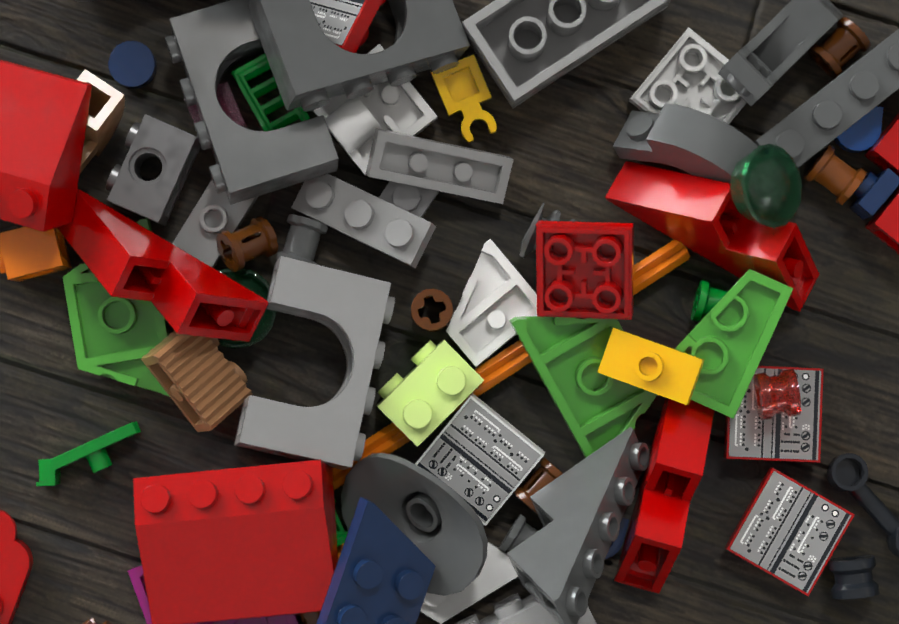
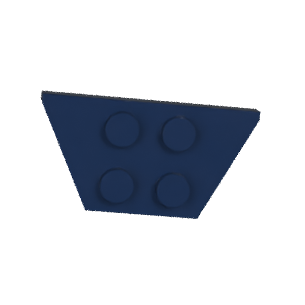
[316,497,436,624]

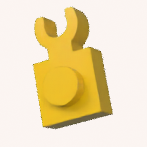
[431,54,497,143]

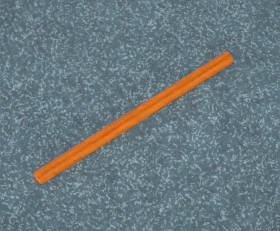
[331,240,690,490]

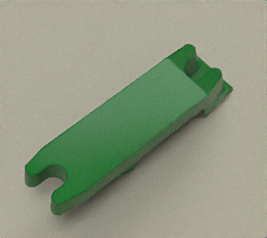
[36,421,142,486]

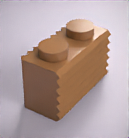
[141,331,252,432]

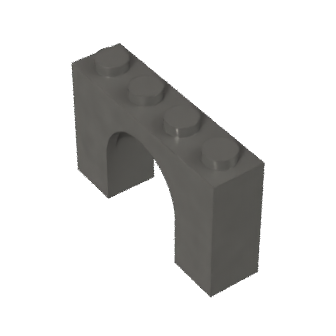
[164,0,339,205]
[248,0,470,112]

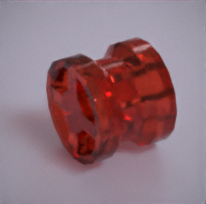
[753,369,801,420]

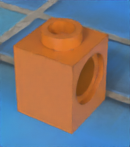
[0,227,72,282]

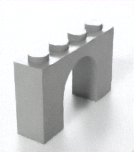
[234,256,395,470]

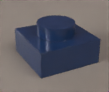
[849,168,899,220]

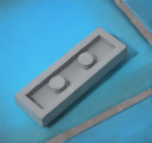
[365,128,514,204]
[291,174,436,268]

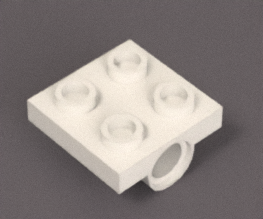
[313,44,438,176]

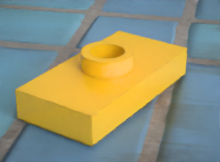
[597,328,705,405]

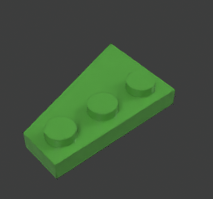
[675,269,794,419]

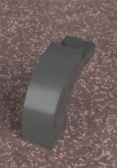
[718,0,843,106]
[613,103,783,217]

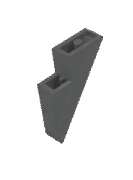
[507,427,650,624]

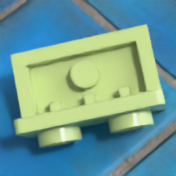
[377,340,484,447]

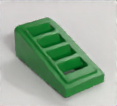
[231,53,310,131]

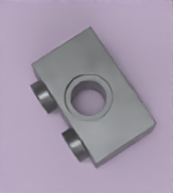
[106,114,201,226]

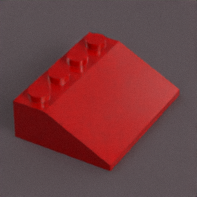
[0,60,92,232]
[133,459,338,624]

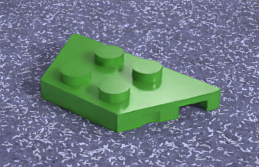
[62,218,170,397]
[509,316,657,458]

